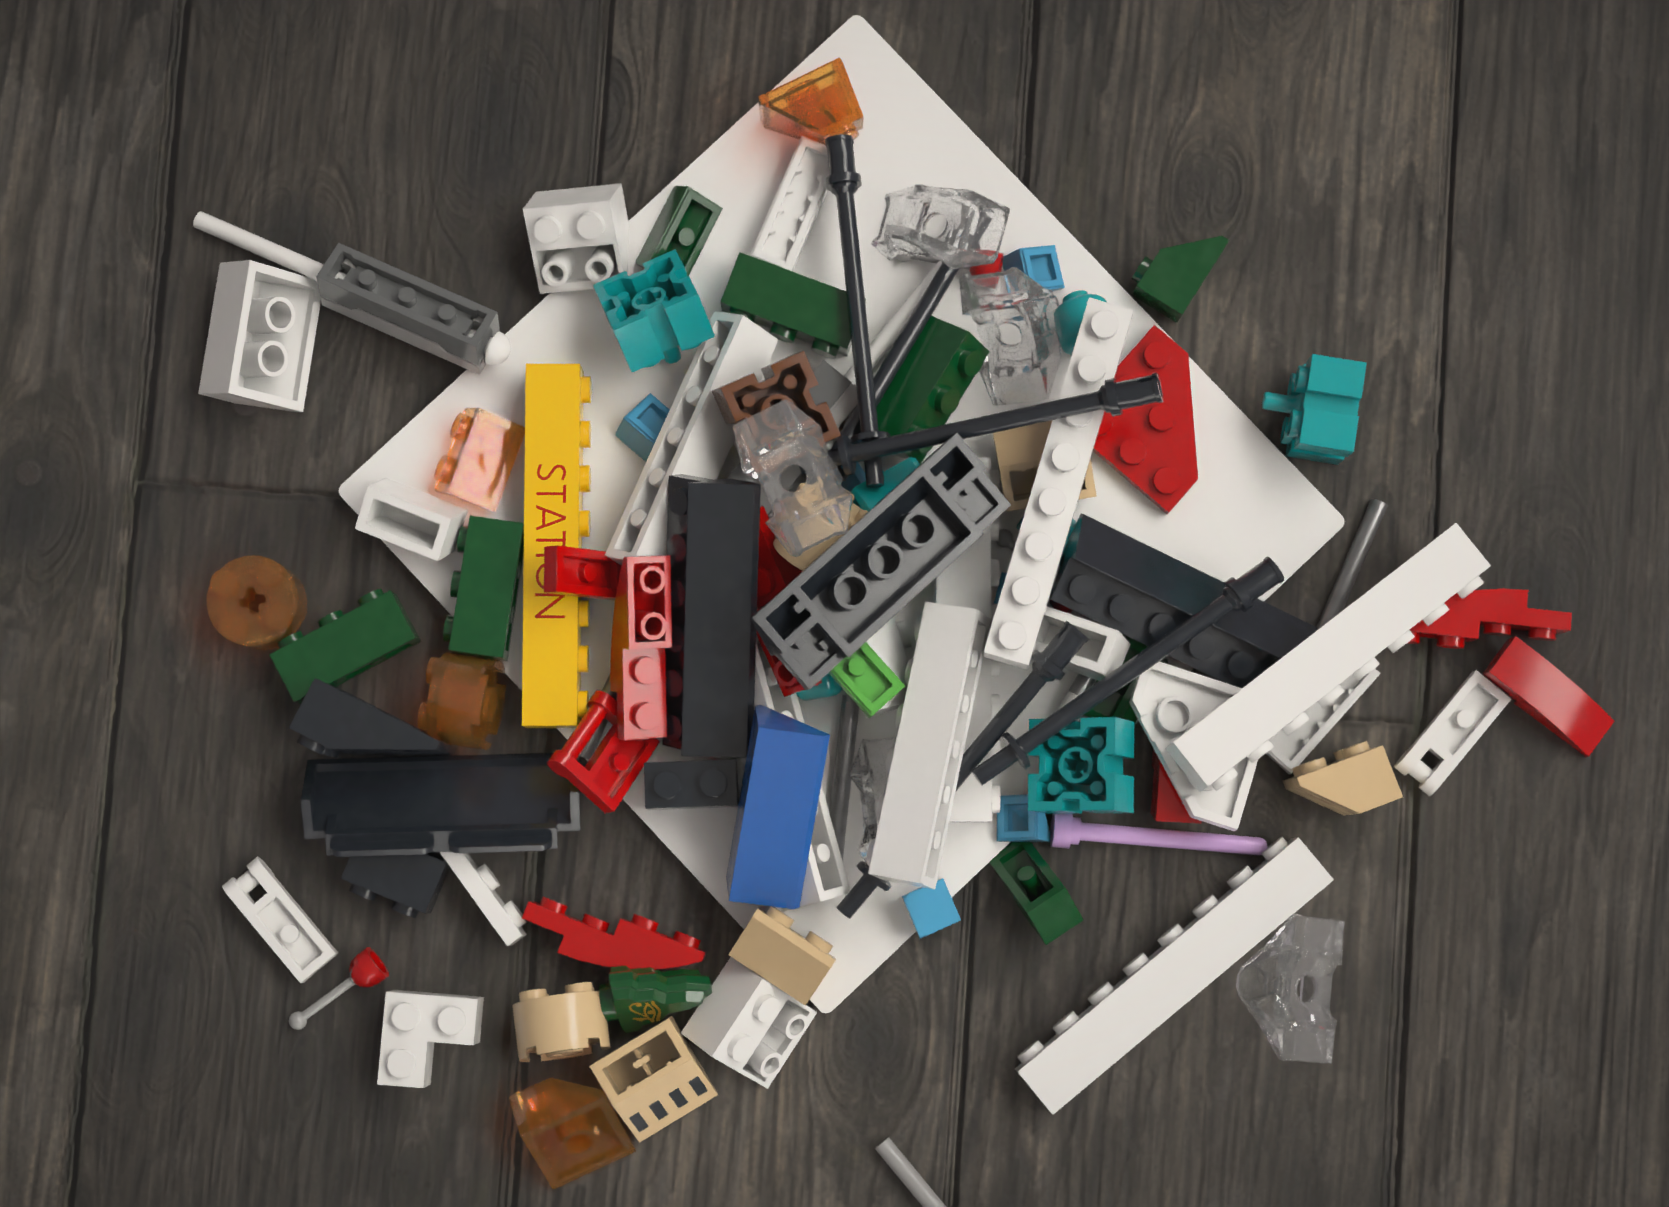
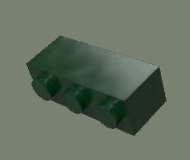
[720,252,866,359]
[876,316,990,464]
[443,515,524,661]
[269,589,422,705]

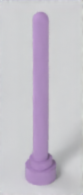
[1050,814,1268,855]

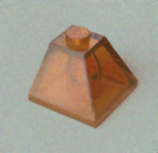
[758,57,864,145]
[509,1077,636,1190]

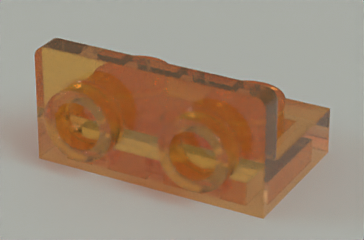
[434,408,525,512]

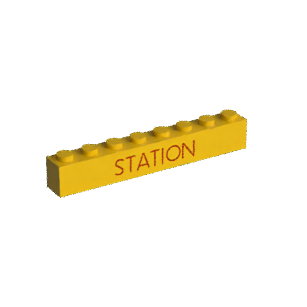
[522,363,592,728]

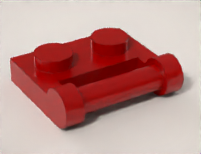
[547,690,660,813]

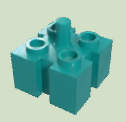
[593,249,715,372]
[1262,354,1367,465]
[1028,717,1134,814]

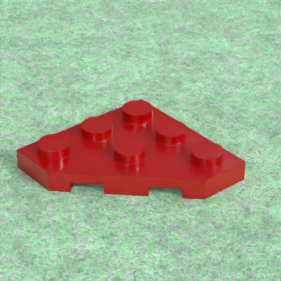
[1093,325,1198,515]

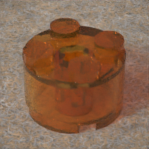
[207,555,307,650]
[418,652,506,750]

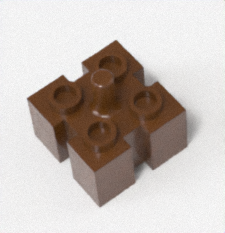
[711,351,841,475]

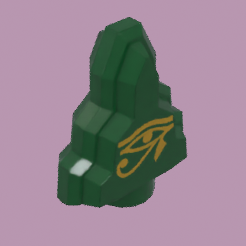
[599,966,712,1033]

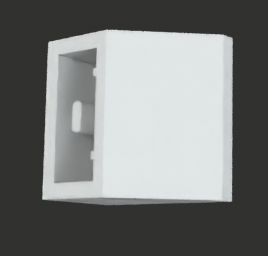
[523,183,629,294]
[681,957,817,1089]

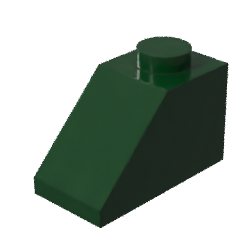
[1131,236,1230,323]
[989,842,1084,945]

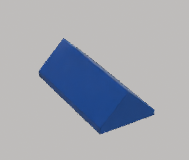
[726,705,830,909]

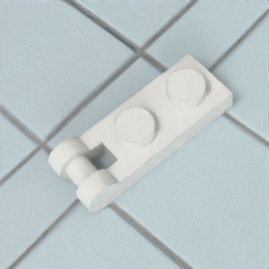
[1394,670,1511,796]
[440,852,527,946]
[222,856,338,983]

